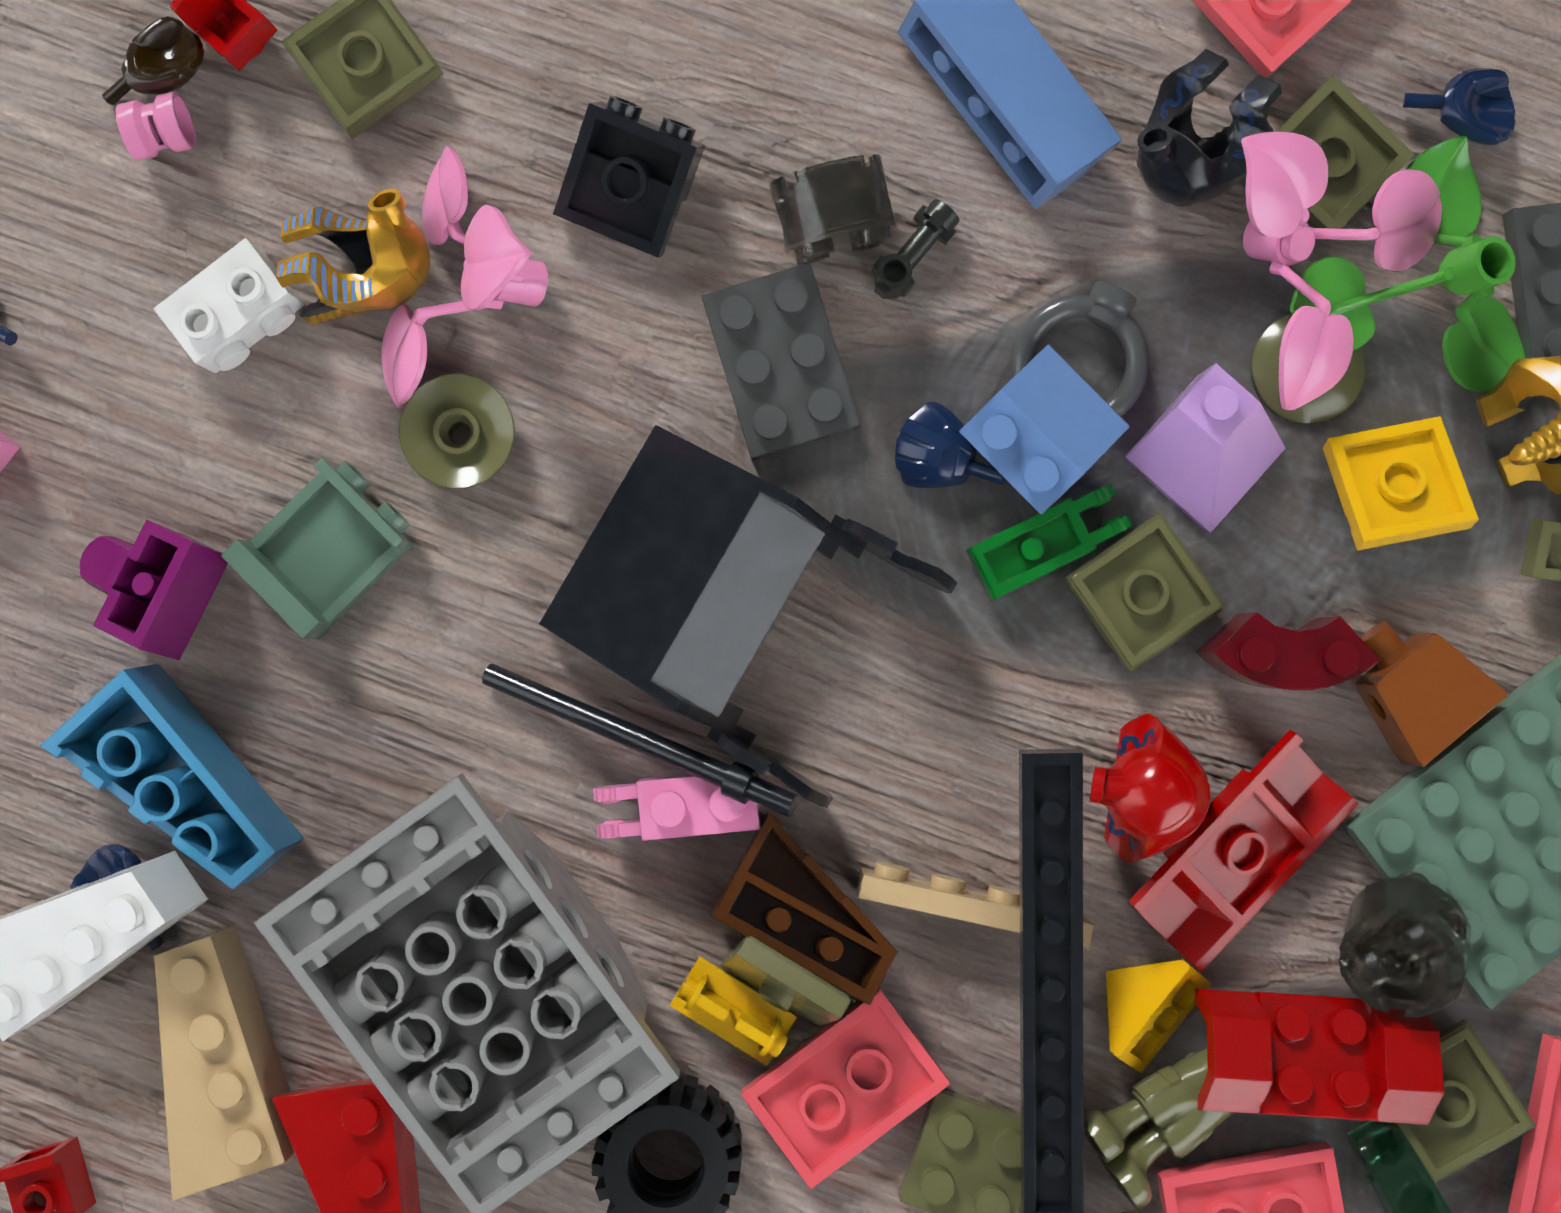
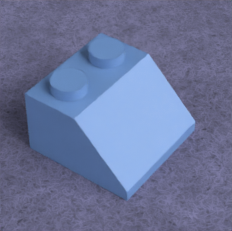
[959,344,1130,515]

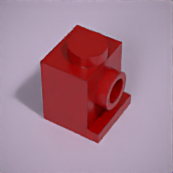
[0,1137,96,1213]

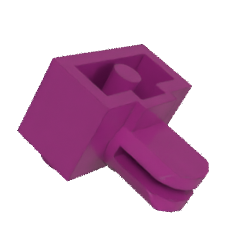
[80,519,228,660]

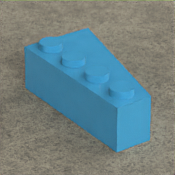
[40,664,304,889]

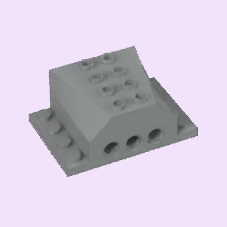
[254,773,680,1213]

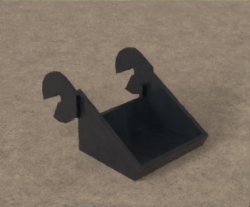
[539,425,957,808]

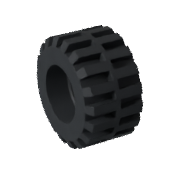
[592,1074,743,1213]

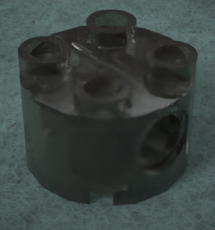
[769,154,897,265]
[1339,872,1472,1017]

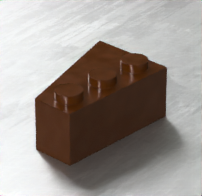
[710,812,898,1005]

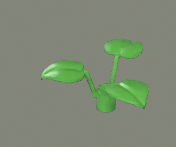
[1290,136,1525,393]

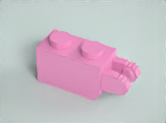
[593,766,761,841]

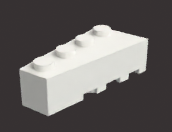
[0,851,208,1041]

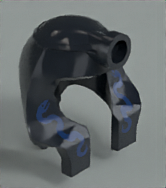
[1136,49,1282,207]

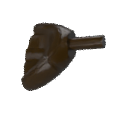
[102,16,204,105]

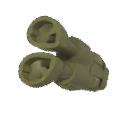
[1083,1048,1233,1210]

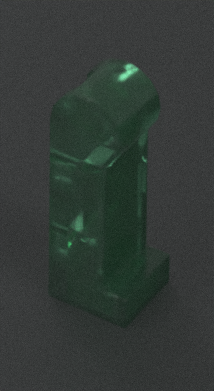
[1347,1121,1452,1213]

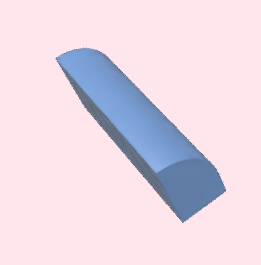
[897,0,1122,210]

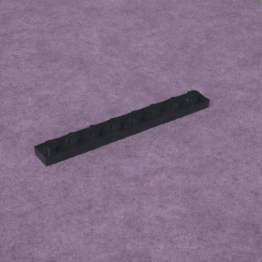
[1019,749,1084,1213]

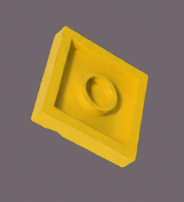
[1323,416,1479,551]

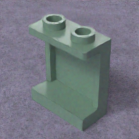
[221,458,416,639]

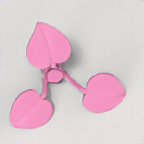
[1241,131,1442,410]
[381,146,548,410]

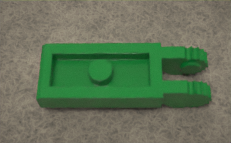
[966,483,1133,601]

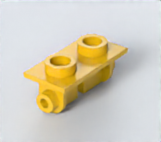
[669,956,797,1066]

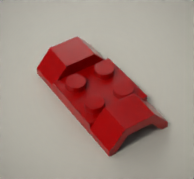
[1128,730,1359,972]
[1195,989,1444,1125]

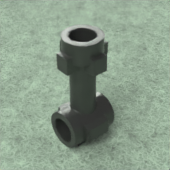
[872,199,960,299]

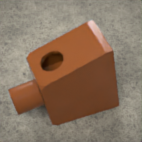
[1355,621,1509,767]

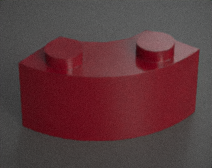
[1196,612,1380,691]

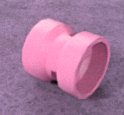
[116,91,197,161]

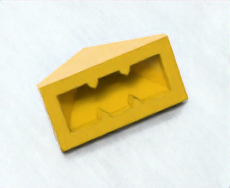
[1106,959,1212,1073]

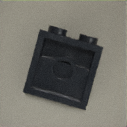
[553,95,706,258]

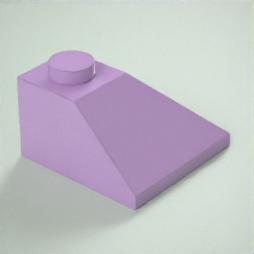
[1123,363,1286,534]

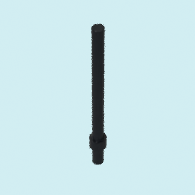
[482,663,799,817]

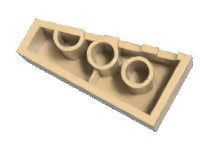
[154,924,294,1201]

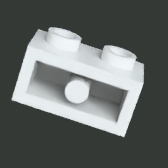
[153,238,305,374]

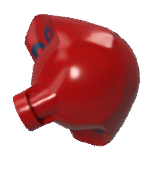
[1089,713,1211,863]

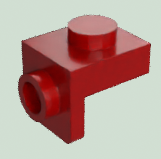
[170,0,278,72]

